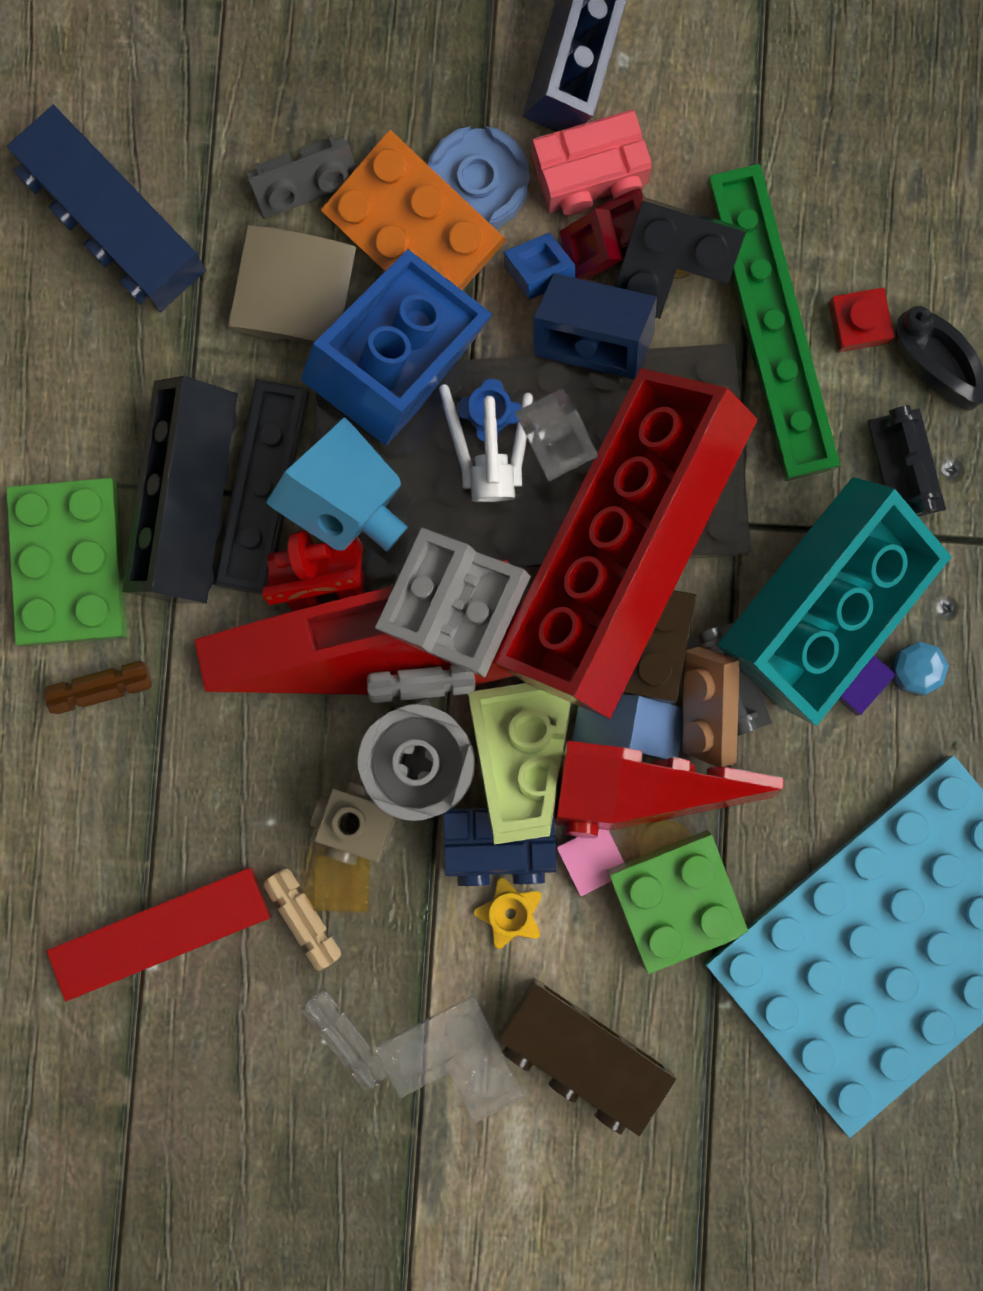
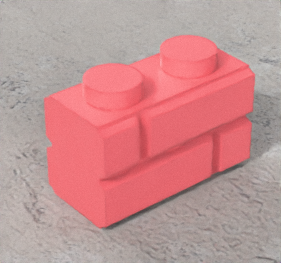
[531,109,652,216]

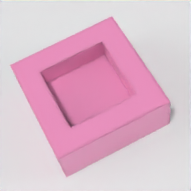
[556,829,624,896]

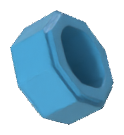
[891,642,949,696]

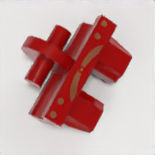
[262,530,365,611]

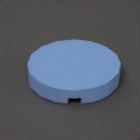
[428,126,530,229]

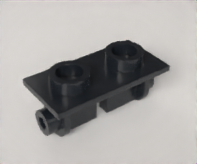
[867,405,946,517]

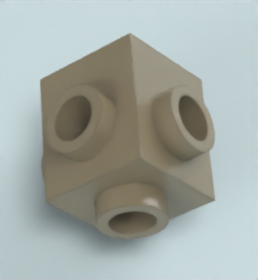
[310,781,396,865]

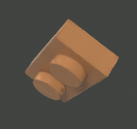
[682,646,740,767]

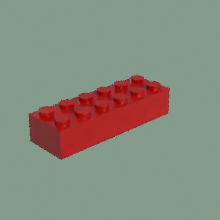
[493,368,758,719]

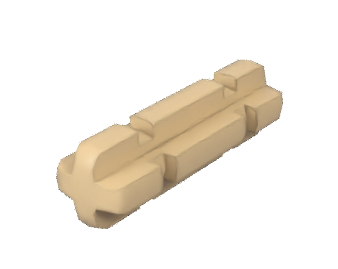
[264,869,341,971]

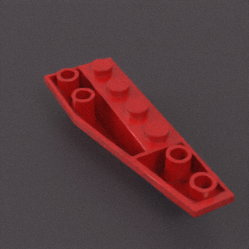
[194,560,519,695]

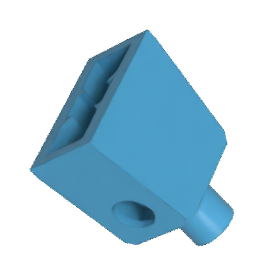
[266,418,408,552]

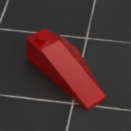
[555,741,784,838]

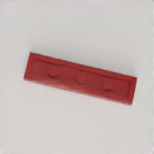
[46,867,272,1002]

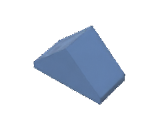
[572,694,683,760]

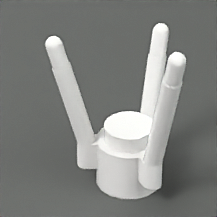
[439,384,533,502]

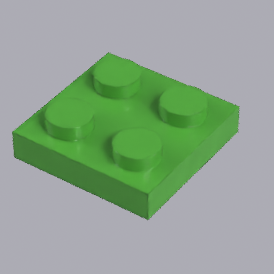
[607,830,749,975]

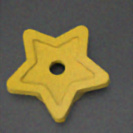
[474,878,542,949]

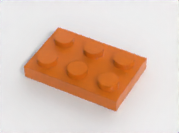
[321,130,507,290]

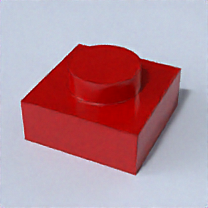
[828,287,895,353]

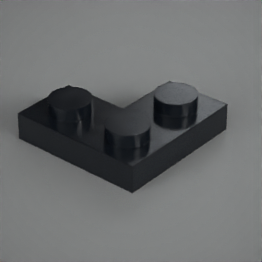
[614,197,746,319]

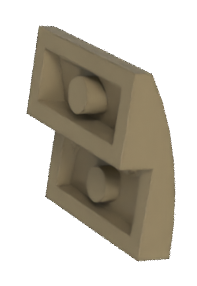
[226,225,356,346]

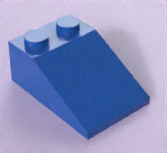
[301,249,492,446]

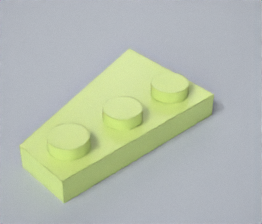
[468,683,571,845]

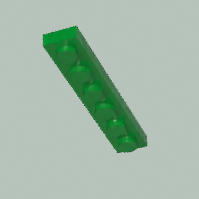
[707,164,840,482]

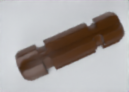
[44,661,152,714]

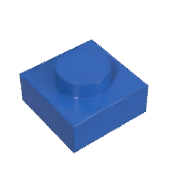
[503,232,575,300]

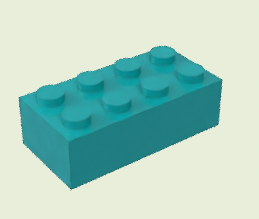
[717,477,952,727]

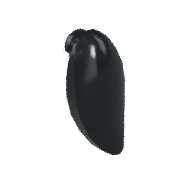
[896,306,983,411]

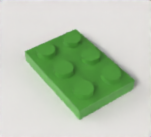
[6,478,128,647]

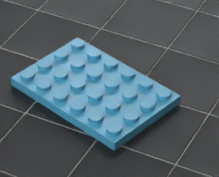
[704,755,983,1138]

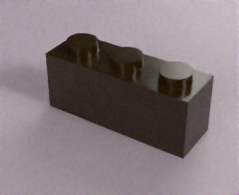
[499,978,677,1137]

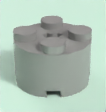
[358,704,475,821]

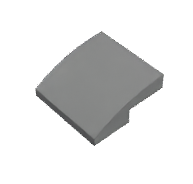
[375,527,531,677]

